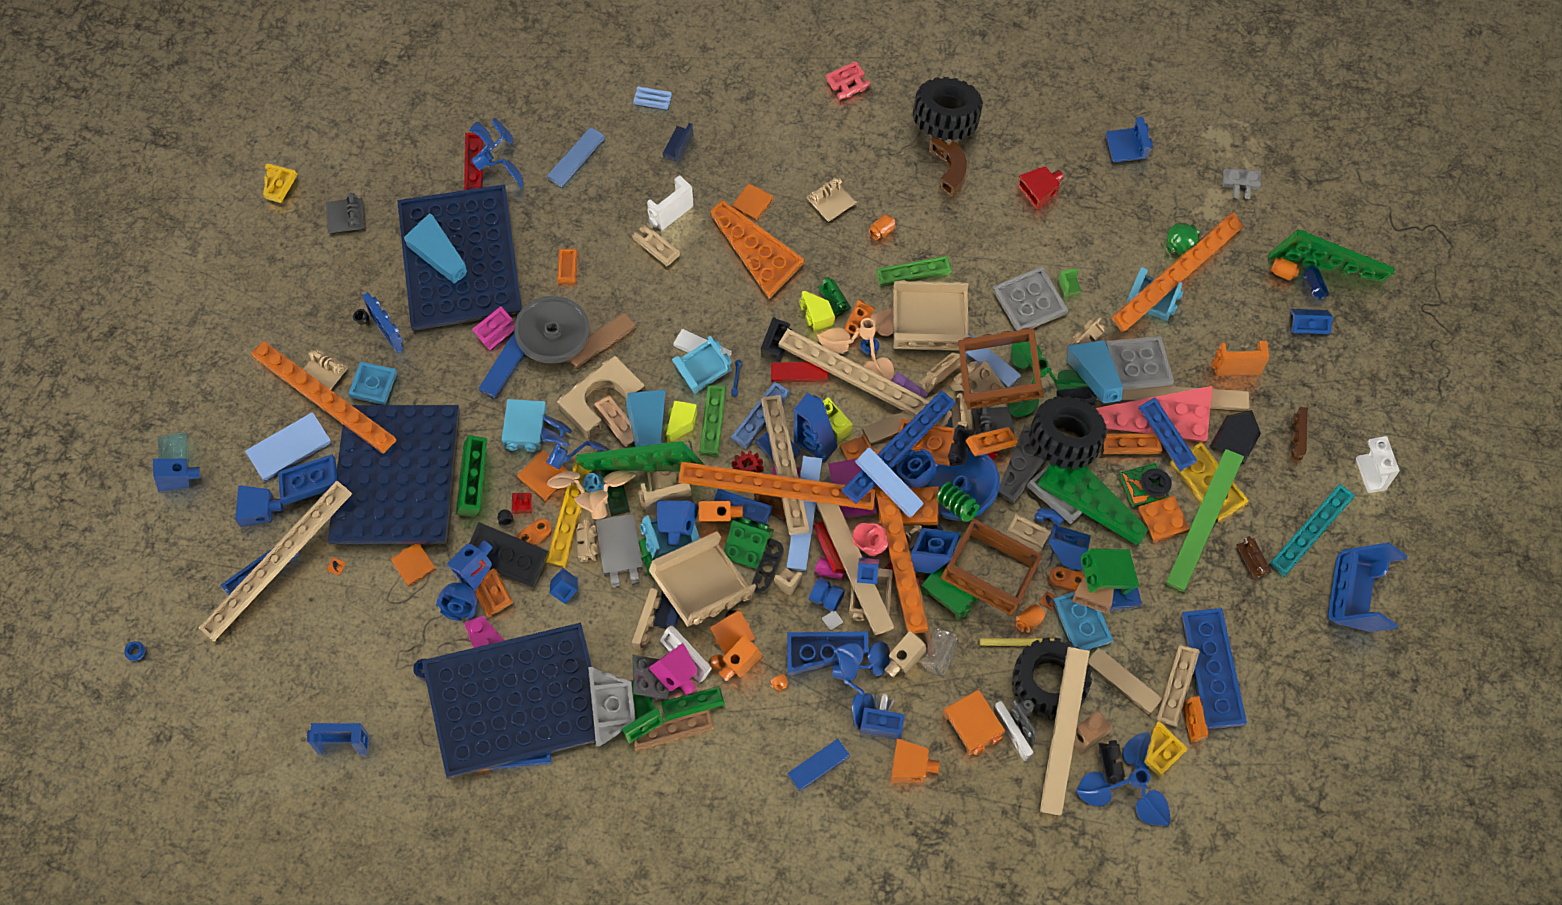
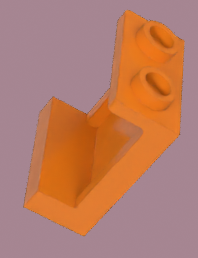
[1212,341,1270,376]
[943,689,1005,755]

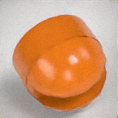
[708,654,726,671]
[770,674,788,691]

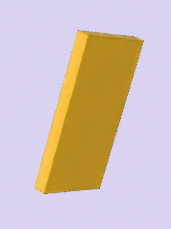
[1170,442,1249,523]

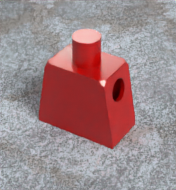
[1017,166,1064,210]

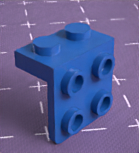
[1106,117,1153,162]

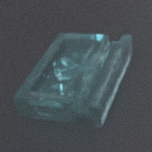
[158,432,189,467]

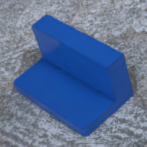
[1291,309,1333,334]
[860,707,905,740]

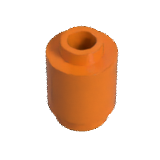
[868,214,896,240]
[1271,258,1300,281]
[1016,604,1045,633]

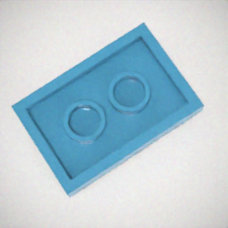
[1053,592,1113,651]

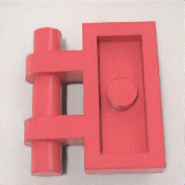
[826,61,871,100]

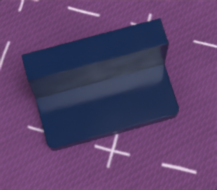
[663,123,693,163]
[653,591,680,629]

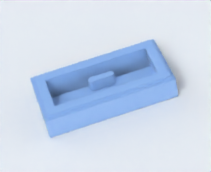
[633,86,672,110]

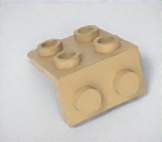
[950,361,1005,409]

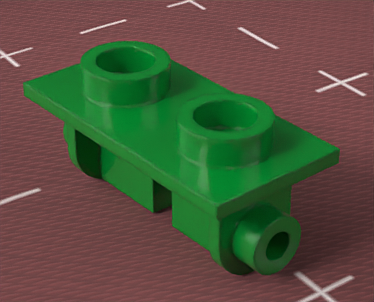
[818,277,851,316]

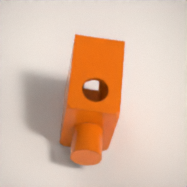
[699,501,743,523]
[719,635,764,681]
[891,739,940,783]

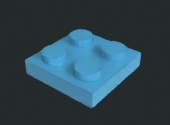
[348,361,397,405]

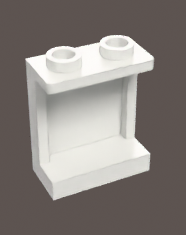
[647,175,694,231]
[1356,436,1400,493]

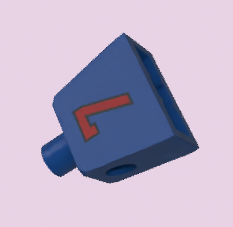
[446,541,493,591]

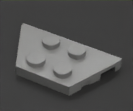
[588,667,635,747]

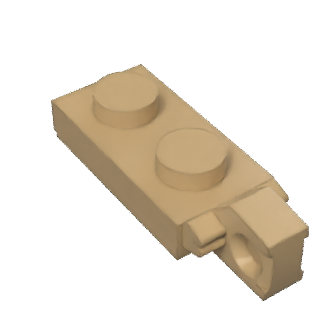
[919,352,961,392]

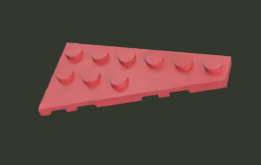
[1096,386,1212,443]

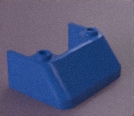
[1328,542,1407,632]

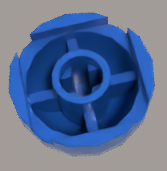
[897,449,937,488]
[436,583,478,621]

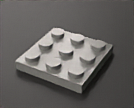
[993,267,1068,331]
[1106,336,1174,390]

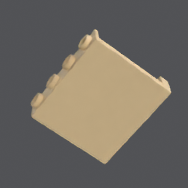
[893,280,970,350]
[649,531,756,627]

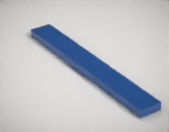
[841,390,956,504]

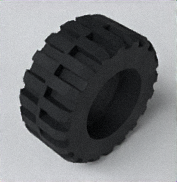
[913,77,983,141]
[1029,396,1107,469]
[1012,637,1092,719]

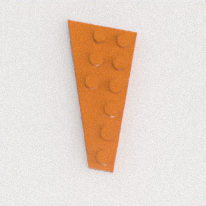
[710,200,805,300]

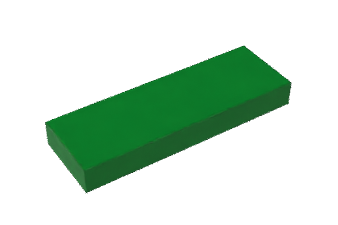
[661,686,725,721]

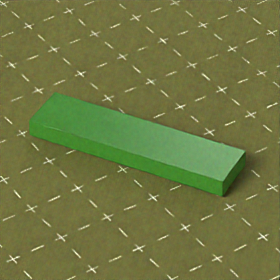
[876,255,952,287]
[699,385,726,457]

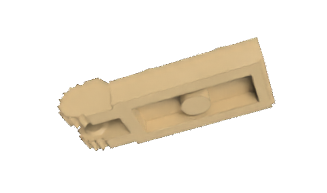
[632,225,680,267]

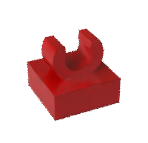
[511,492,532,514]

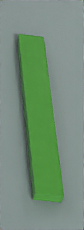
[1166,449,1244,592]

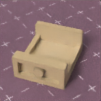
[638,473,692,515]

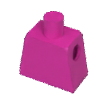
[649,643,698,695]

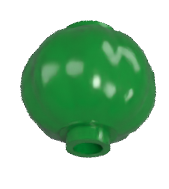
[1166,223,1200,256]

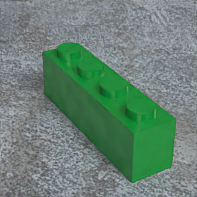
[456,435,487,518]

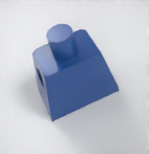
[153,459,200,492]
[235,485,284,527]
[657,501,699,547]

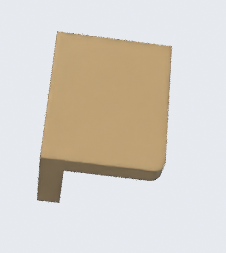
[774,568,802,596]

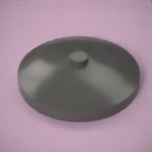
[514,296,590,363]

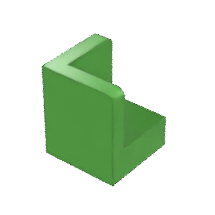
[1057,268,1081,298]

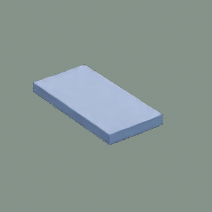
[245,412,332,482]

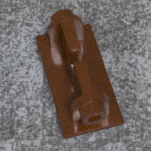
[754,493,786,521]
[1236,536,1272,579]

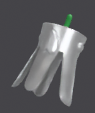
[874,694,895,712]

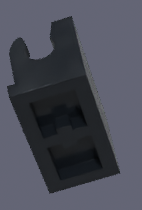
[761,317,792,363]

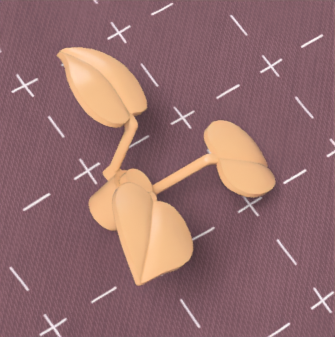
[817,308,894,381]
[547,471,637,519]

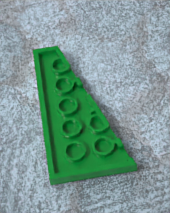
[1268,229,1395,282]
[576,441,705,472]
[1037,464,1148,546]

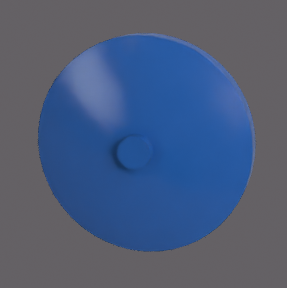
[925,450,1000,521]

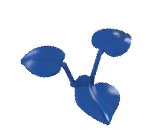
[470,118,523,190]
[541,415,609,469]
[832,641,890,729]
[1076,732,1170,826]

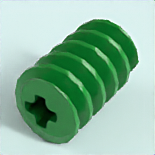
[937,481,980,522]

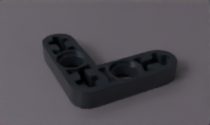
[752,538,784,595]

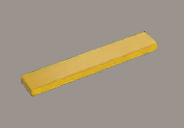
[546,458,593,568]

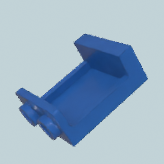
[307,723,369,755]

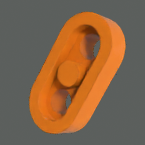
[516,518,552,546]
[1048,567,1085,592]

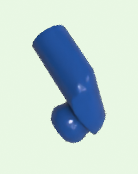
[1035,508,1065,526]

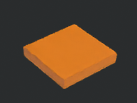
[517,450,569,501]

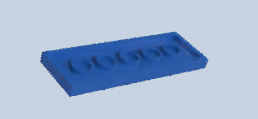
[1181,608,1247,729]

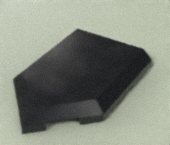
[1210,410,1261,464]

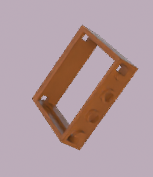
[958,328,1044,409]
[941,518,1043,616]

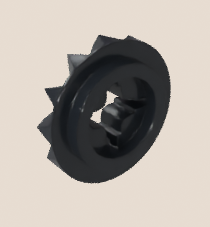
[1140,468,1172,499]

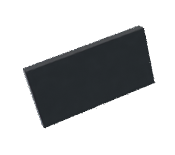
[470,522,550,588]

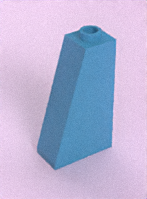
[404,213,467,284]
[1067,340,1123,403]
[625,389,665,447]

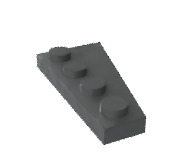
[998,425,1045,504]

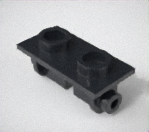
[1056,387,1097,405]
[948,425,974,466]
[1098,740,1126,784]

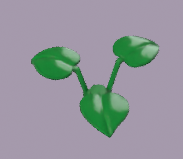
[1007,341,1089,417]

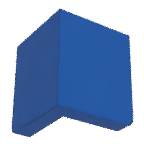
[857,558,879,584]
[550,568,578,604]

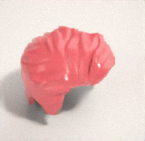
[852,523,888,556]

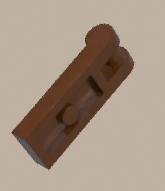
[1290,407,1308,463]

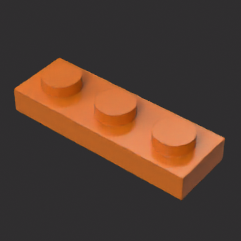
[965,427,1018,457]
[1102,434,1162,454]

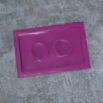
[828,458,877,520]

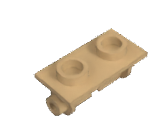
[1069,318,1105,345]
[951,393,972,430]
[576,520,598,562]

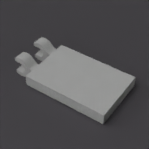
[595,514,643,588]

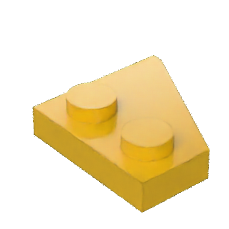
[263,163,298,203]
[1144,721,1188,778]

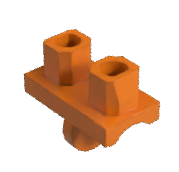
[844,299,876,338]

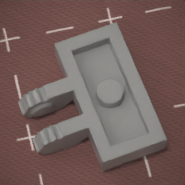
[1223,168,1261,199]

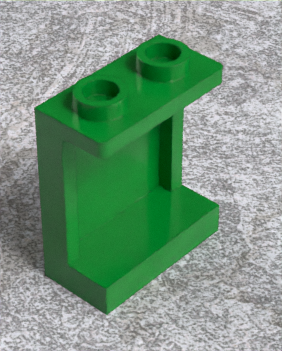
[1080,548,1140,594]
[921,561,980,620]
[621,680,664,744]

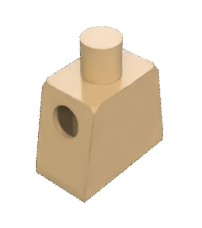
[884,631,927,678]

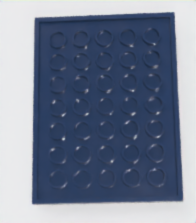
[397,184,522,331]
[327,405,460,544]
[422,622,596,779]

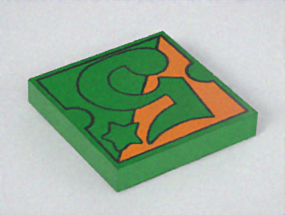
[1119,463,1170,509]

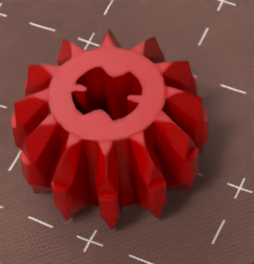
[731,450,764,473]

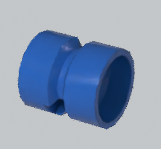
[809,577,845,613]

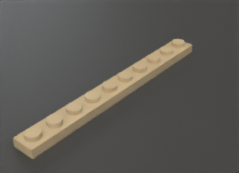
[778,329,953,426]
[199,481,352,641]

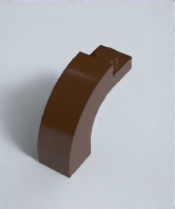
[929,138,967,198]

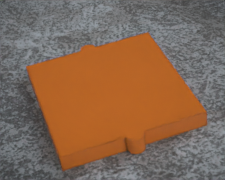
[732,183,774,221]
[391,544,436,586]
[709,610,756,655]

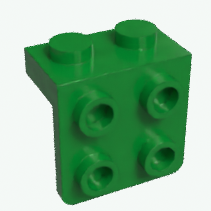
[724,516,774,569]

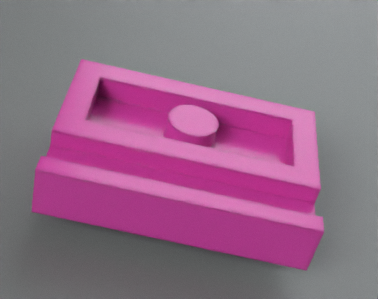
[472,306,515,351]

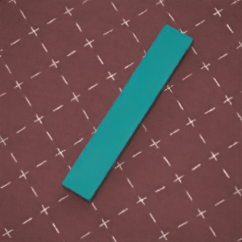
[1269,484,1356,577]

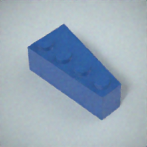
[794,392,838,463]
[787,632,869,677]

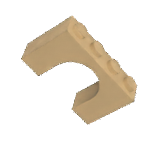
[557,356,646,440]

